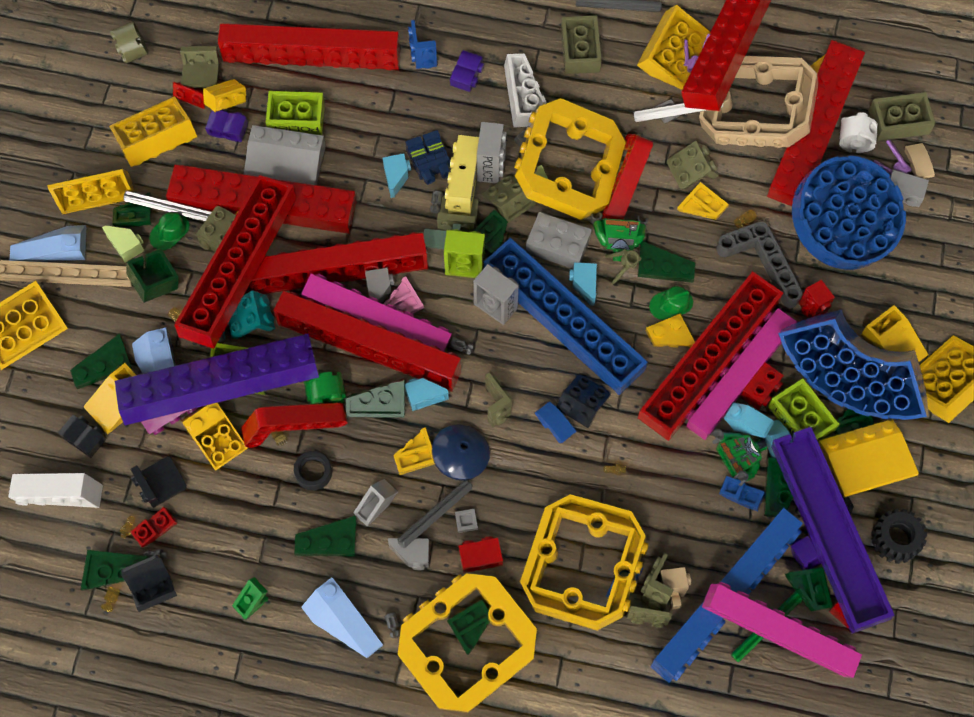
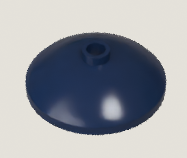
[432,424,490,480]

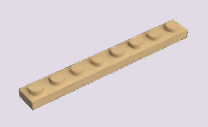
[0,260,132,287]

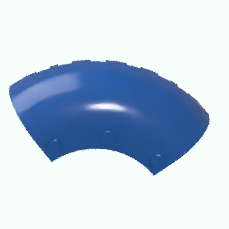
[778,309,928,420]

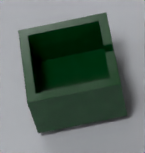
[126,249,179,303]

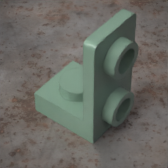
[423,224,461,249]

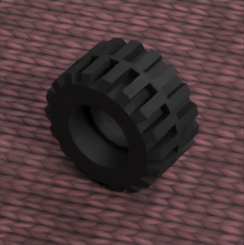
[871,509,927,564]

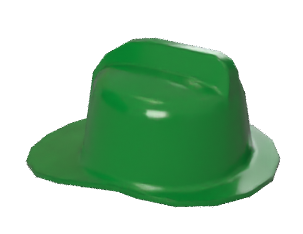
[149,212,190,251]
[649,286,693,320]

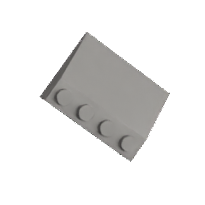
[244,125,326,185]

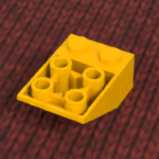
[861,305,928,362]
[84,363,137,435]
[181,403,248,471]

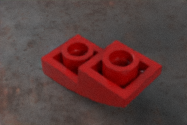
[131,507,178,547]

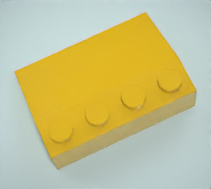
[637,5,710,89]
[109,96,197,167]
[47,169,134,215]
[0,281,68,370]
[919,335,974,423]
[819,419,919,497]

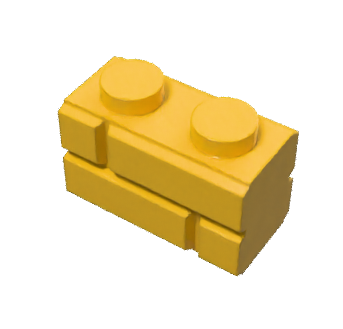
[203,79,246,112]

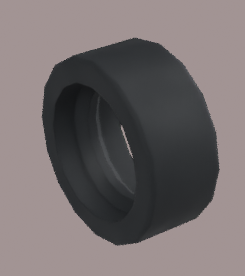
[293,451,332,491]

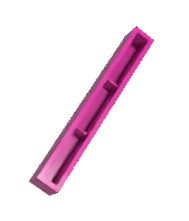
[301,274,452,352]
[686,309,797,440]
[702,582,862,678]

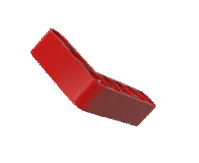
[602,134,653,220]
[241,403,348,448]

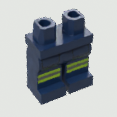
[405,130,451,185]

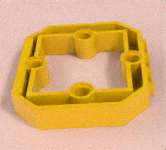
[514,98,626,220]
[520,494,649,631]
[398,573,537,713]

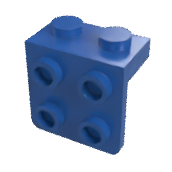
[408,20,437,69]

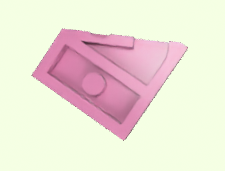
[383,276,424,314]

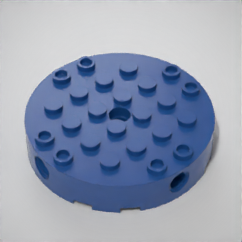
[792,156,906,270]

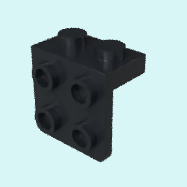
[556,375,611,428]
[130,456,187,508]
[121,555,177,612]

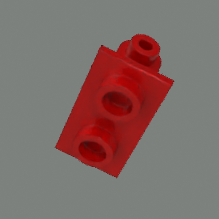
[173,82,205,109]

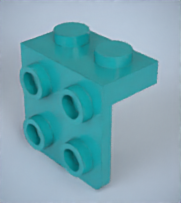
[228,290,275,340]

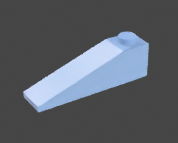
[9,225,86,262]
[132,328,176,374]
[301,578,383,658]

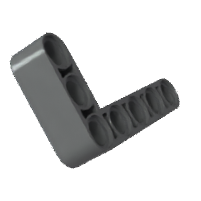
[716,222,802,308]

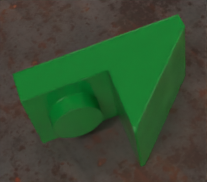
[232,577,268,620]

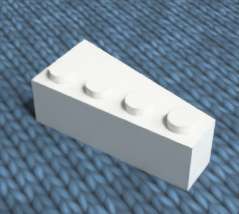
[504,54,550,127]
[8,473,103,508]

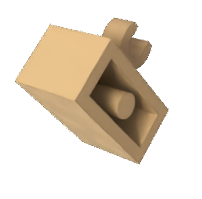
[656,567,691,610]

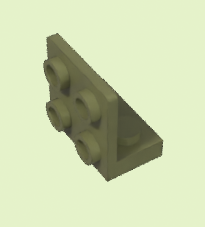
[482,175,536,224]

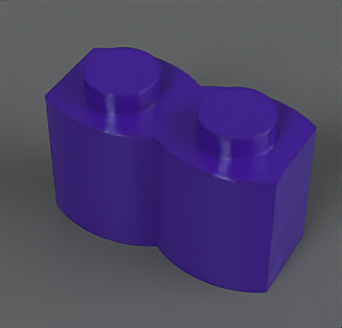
[450,50,485,92]
[205,109,248,142]

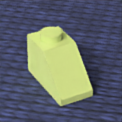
[102,225,144,263]

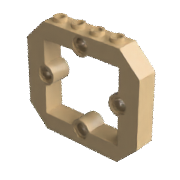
[699,56,818,148]

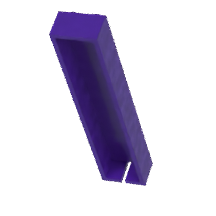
[115,334,319,425]
[771,427,895,634]

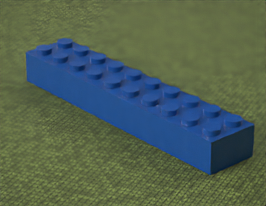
[484,238,648,395]
[651,508,803,683]

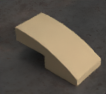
[904,143,935,179]

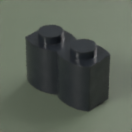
[58,415,106,458]

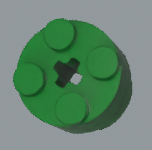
[304,372,346,404]

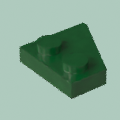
[112,192,152,227]
[474,210,508,256]
[835,409,875,435]
[785,567,833,612]
[447,600,490,656]

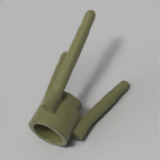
[605,249,641,284]

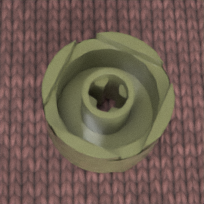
[110,22,148,64]

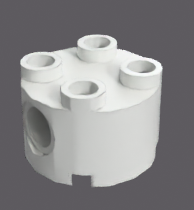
[839,113,878,153]

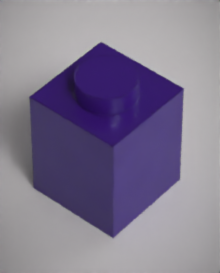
[791,536,821,570]

